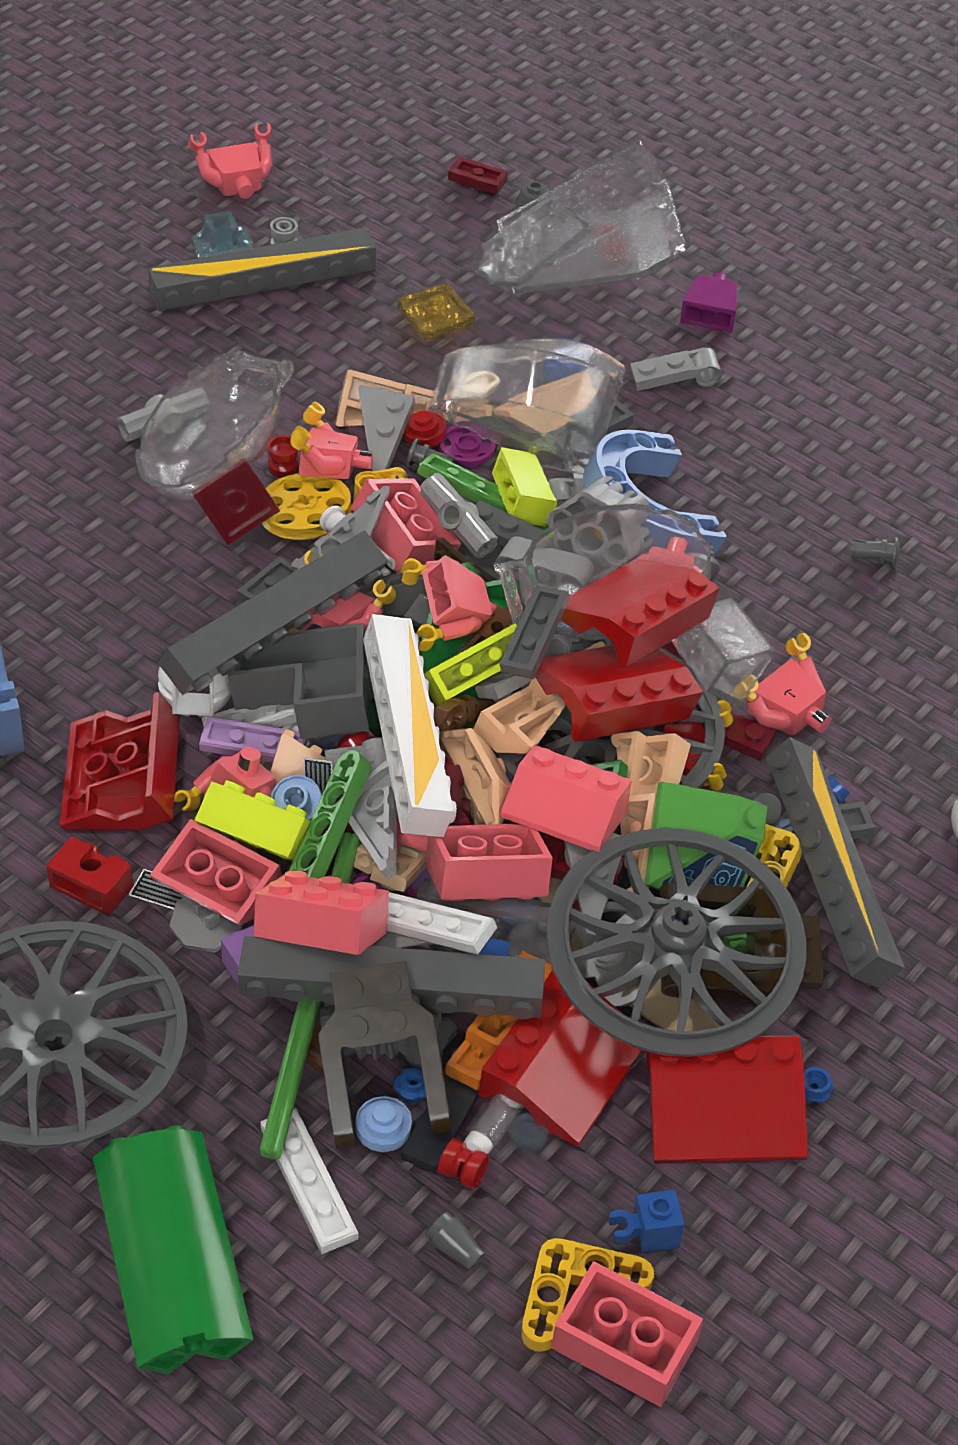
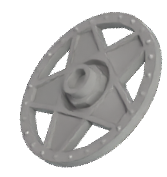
[568,901,659,1008]

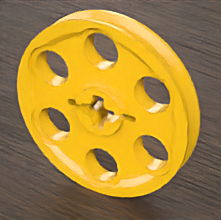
[262,473,352,540]

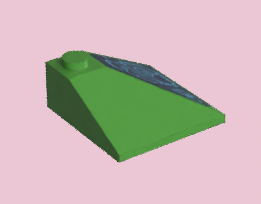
[645,782,767,891]

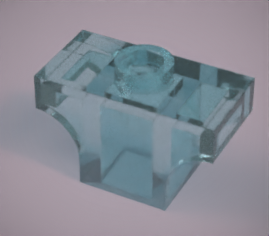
[191,211,253,259]

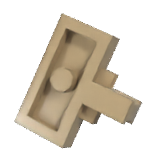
[353,843,426,892]

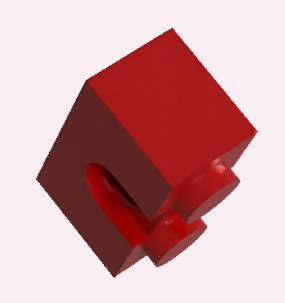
[46,836,133,916]

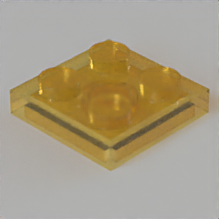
[397,283,475,341]

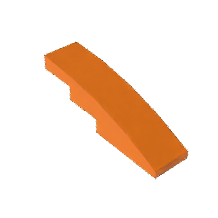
[444,951,553,1091]

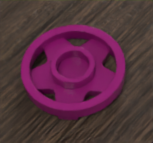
[439,423,496,469]

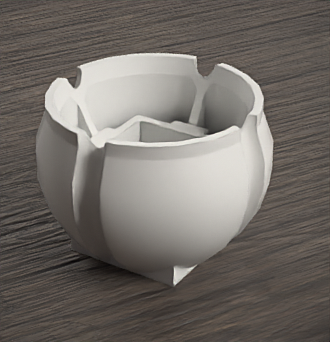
[158,667,232,718]

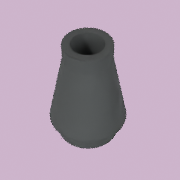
[426,1211,486,1271]

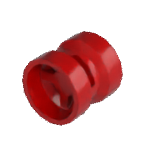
[268,435,298,478]
[437,1138,490,1190]

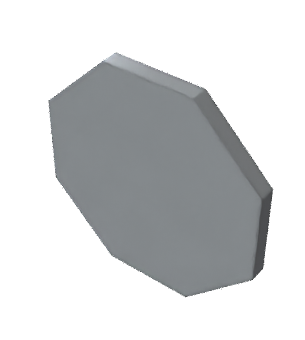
[169,897,244,953]

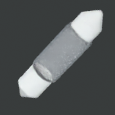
[464,1094,523,1154]

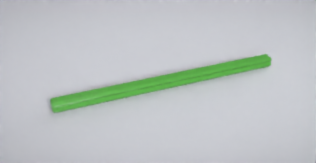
[260,832,361,1160]

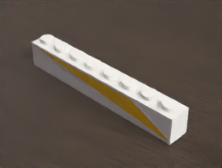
[363,614,456,837]

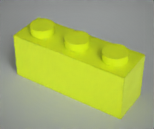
[492,447,557,527]
[424,623,517,707]
[194,780,311,862]

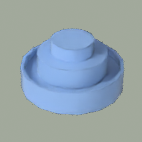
[271,775,322,821]
[355,1096,412,1152]

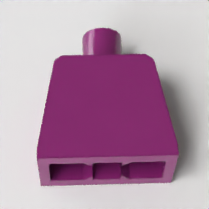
[680,272,737,333]

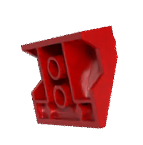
[561,559,720,668]
[535,645,703,742]
[60,692,180,830]
[478,971,643,1147]
[645,1036,808,1163]

